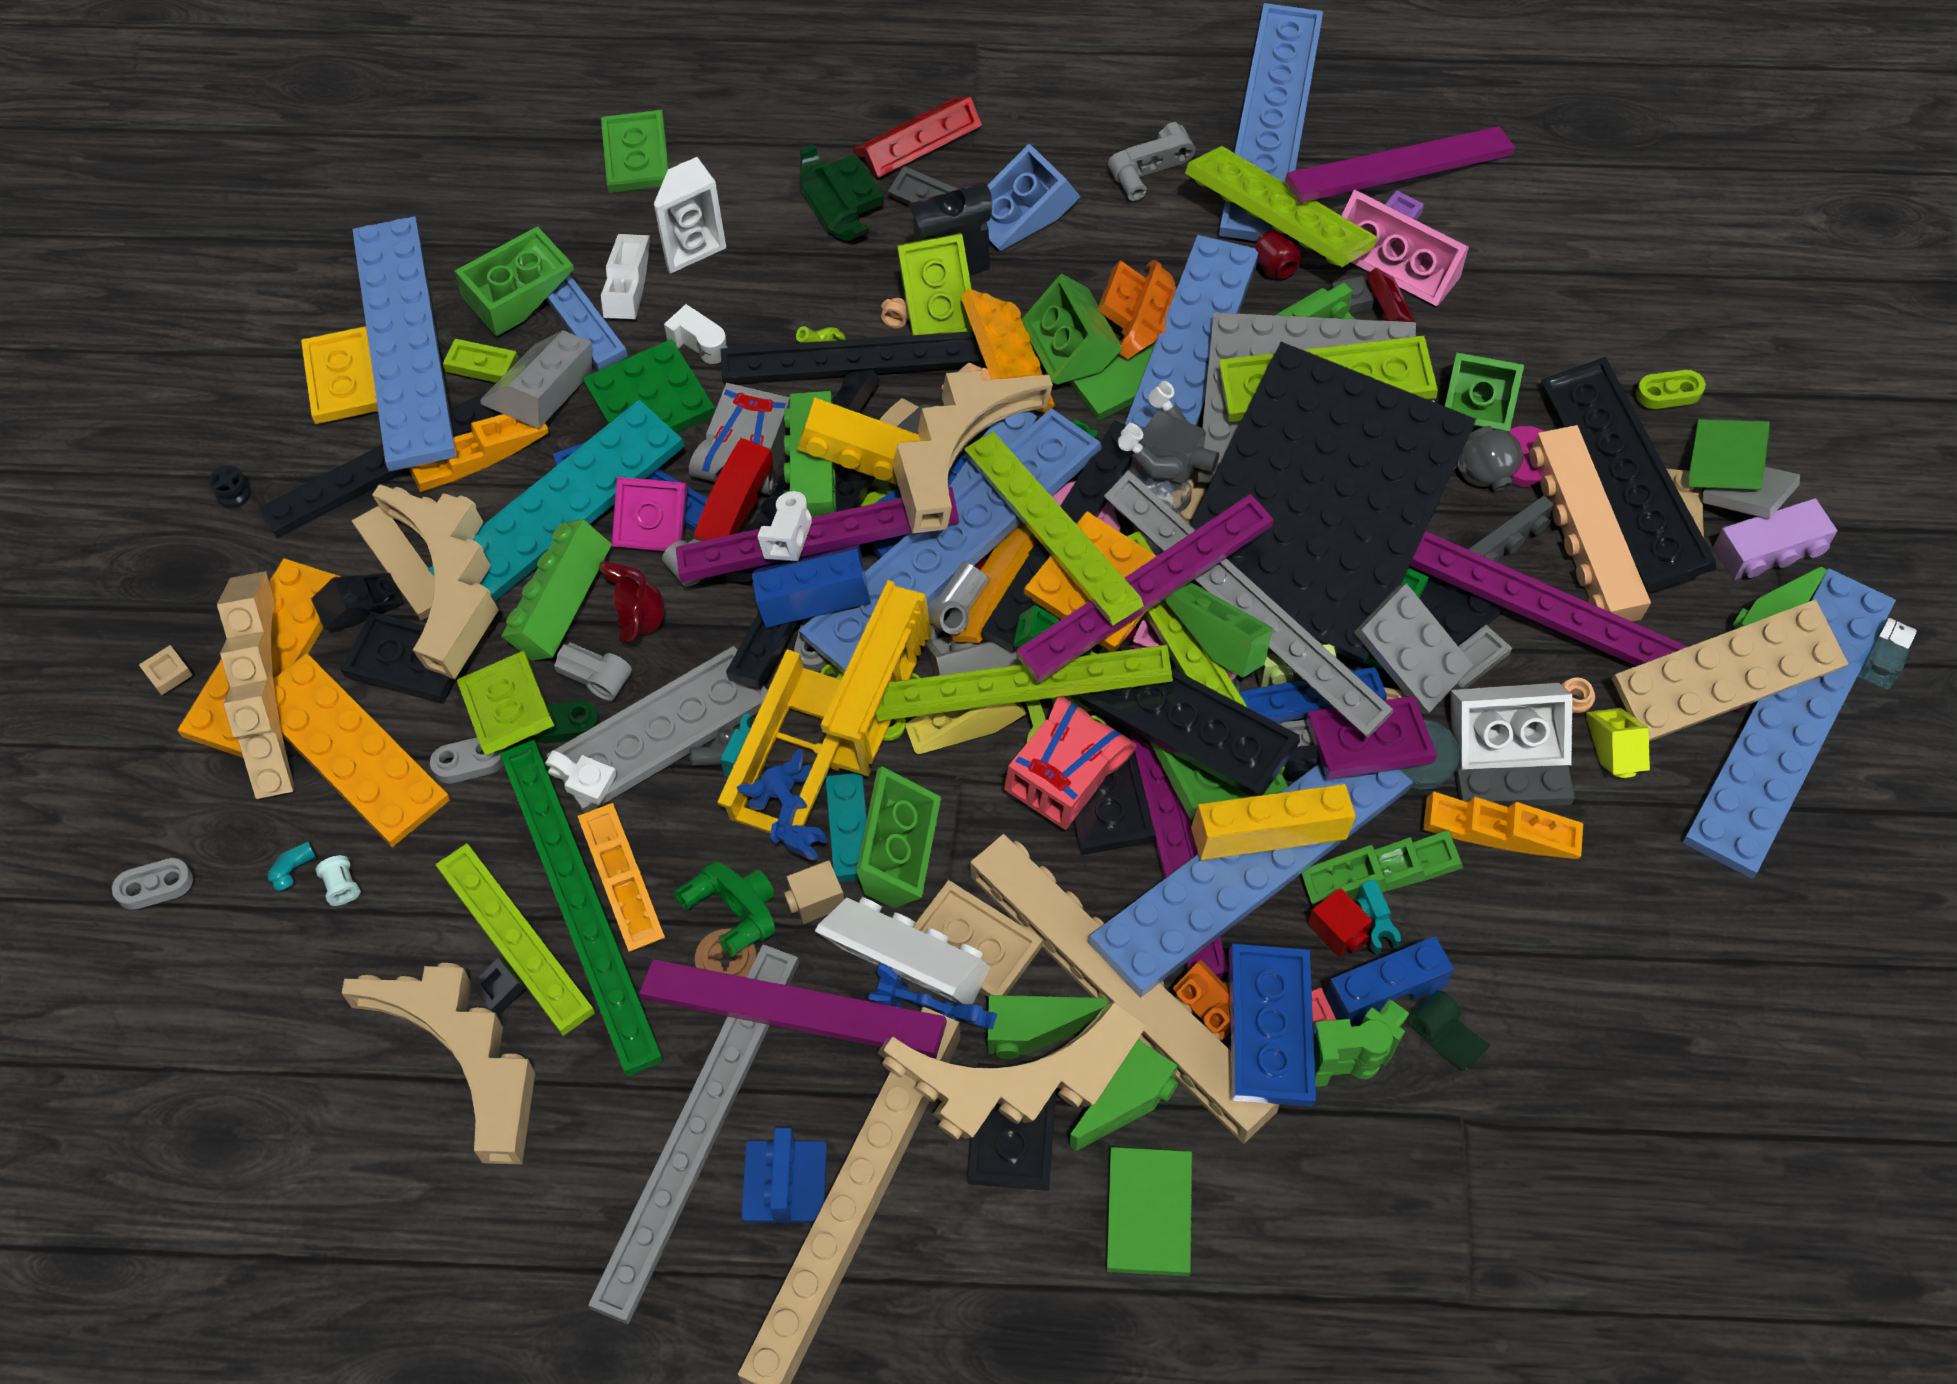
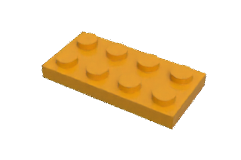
[961,289,1055,413]

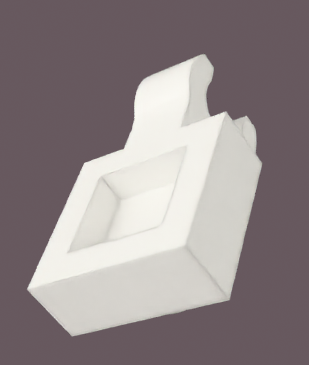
[545,751,617,805]

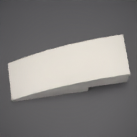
[601,234,650,319]

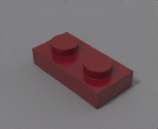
[1366,267,1418,327]

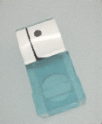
[1858,618,1917,690]

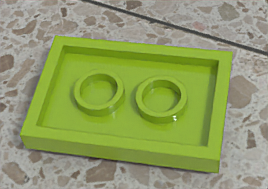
[896,233,973,335]
[457,650,554,756]

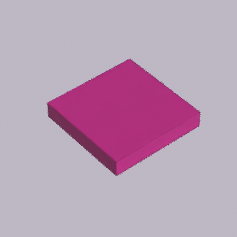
[612,477,688,551]

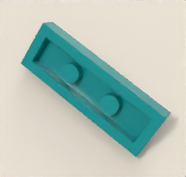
[826,773,867,882]

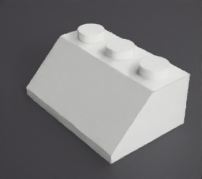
[654,157,726,274]
[1451,683,1572,769]

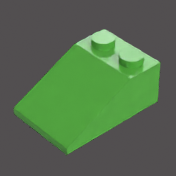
[455,226,574,336]

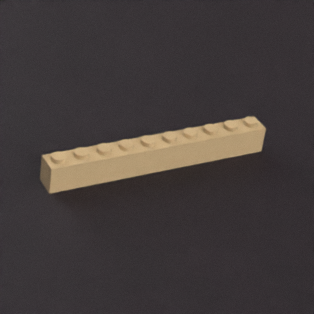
[970,834,1279,1144]
[738,1007,960,1384]

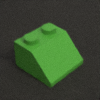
[1445,353,1524,432]

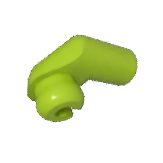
[796,326,845,343]

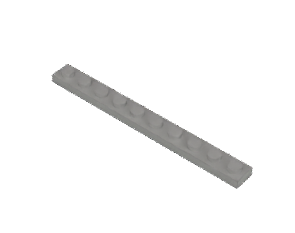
[1104,470,1394,739]
[588,944,799,1325]

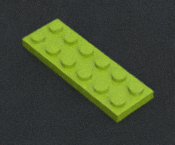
[1185,146,1378,267]
[1219,336,1438,422]

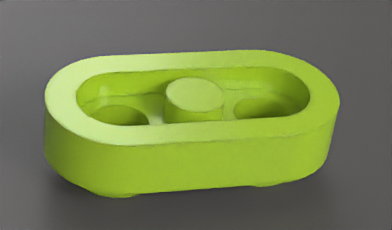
[1636,370,1706,409]

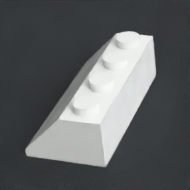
[815,897,990,1005]

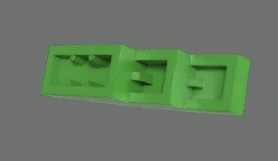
[1302,830,1463,906]

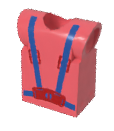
[1004,696,1136,830]

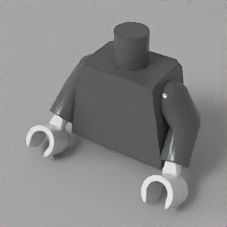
[1118,381,1219,483]

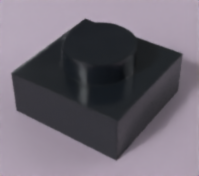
[1282,745,1318,780]
[471,957,526,1015]

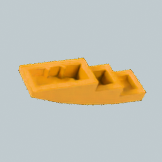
[408,414,548,492]
[951,522,1038,643]
[1423,791,1583,859]
[577,803,665,952]

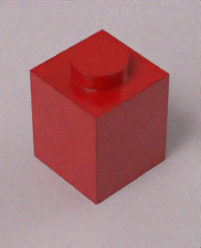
[1308,887,1373,958]

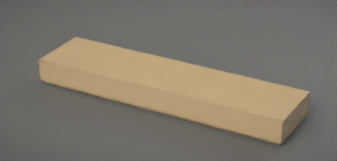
[352,506,435,621]

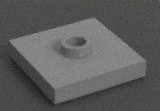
[1703,467,1800,519]

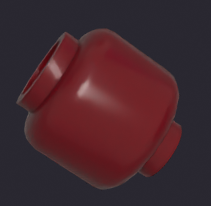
[1254,230,1301,279]

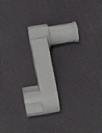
[1108,122,1196,201]

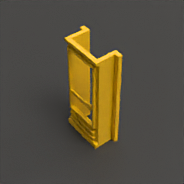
[821,580,932,776]
[717,649,842,834]

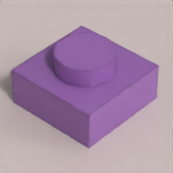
[1385,191,1424,220]

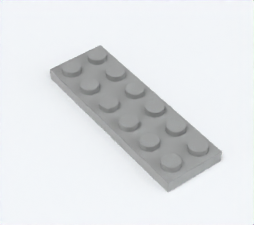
[546,646,768,813]

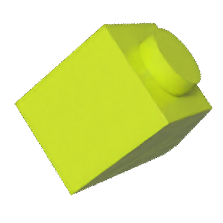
[1586,708,1650,778]

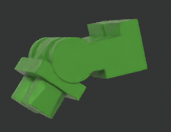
[1313,999,1409,1087]

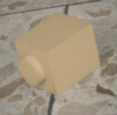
[784,860,844,924]

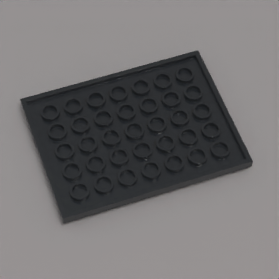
[1190,342,1476,664]

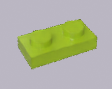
[443,339,519,383]

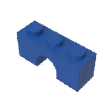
[1325,936,1454,1027]

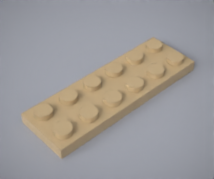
[1612,599,1849,742]

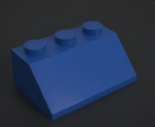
[752,545,871,628]

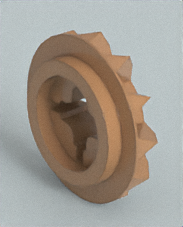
[695,929,757,977]

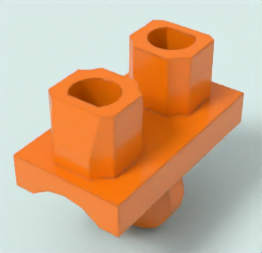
[1172,960,1231,1040]

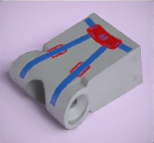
[689,383,790,496]

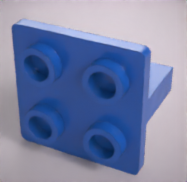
[741,1128,827,1223]

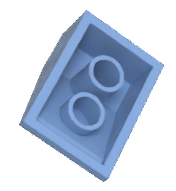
[986,144,1081,251]

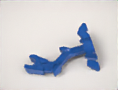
[737,749,828,860]
[868,963,997,1029]

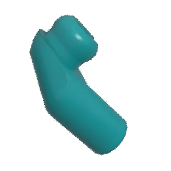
[267,841,316,891]

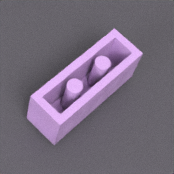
[1713,498,1837,580]

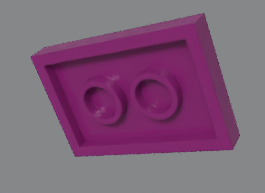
[1306,696,1437,780]

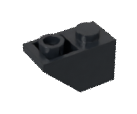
[311,573,403,630]

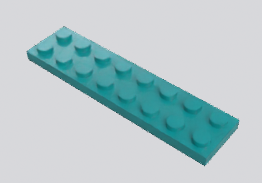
[428,400,685,602]

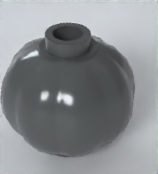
[1457,426,1523,492]

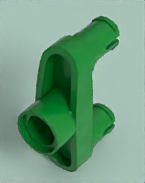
[673,861,776,958]

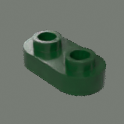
[530,700,600,744]

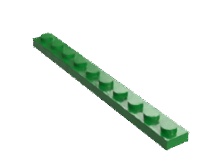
[500,740,663,1077]

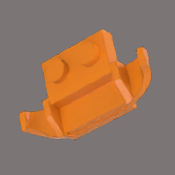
[1097,260,1177,360]

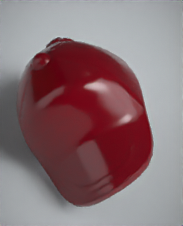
[599,562,665,642]

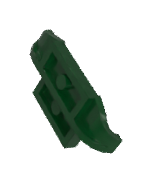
[799,144,884,240]

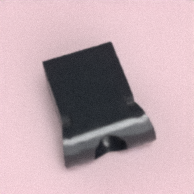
[908,182,992,276]

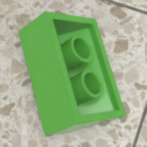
[1022,274,1122,384]
[856,766,941,909]

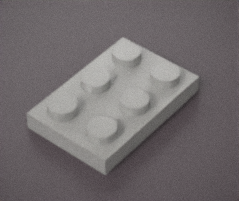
[1354,583,1473,714]

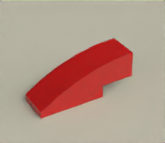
[694,437,773,541]

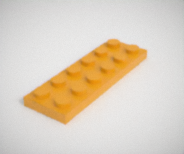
[177,558,341,758]
[273,653,450,847]

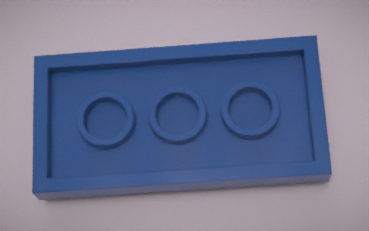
[1229,943,1316,1107]

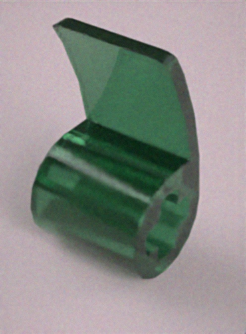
[1408,990,1490,1071]

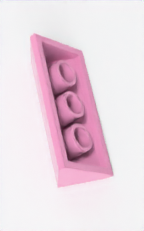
[1341,190,1469,306]

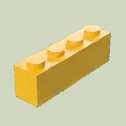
[797,397,920,485]
[1191,784,1356,860]

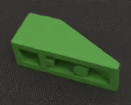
[1732,567,1827,629]
[1164,582,1273,677]
[988,995,1108,1059]
[1070,1040,1179,1151]

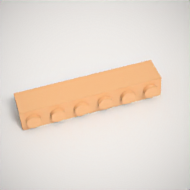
[1529,425,1651,622]

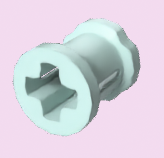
[315,855,361,906]

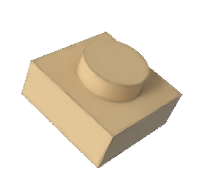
[139,645,193,696]

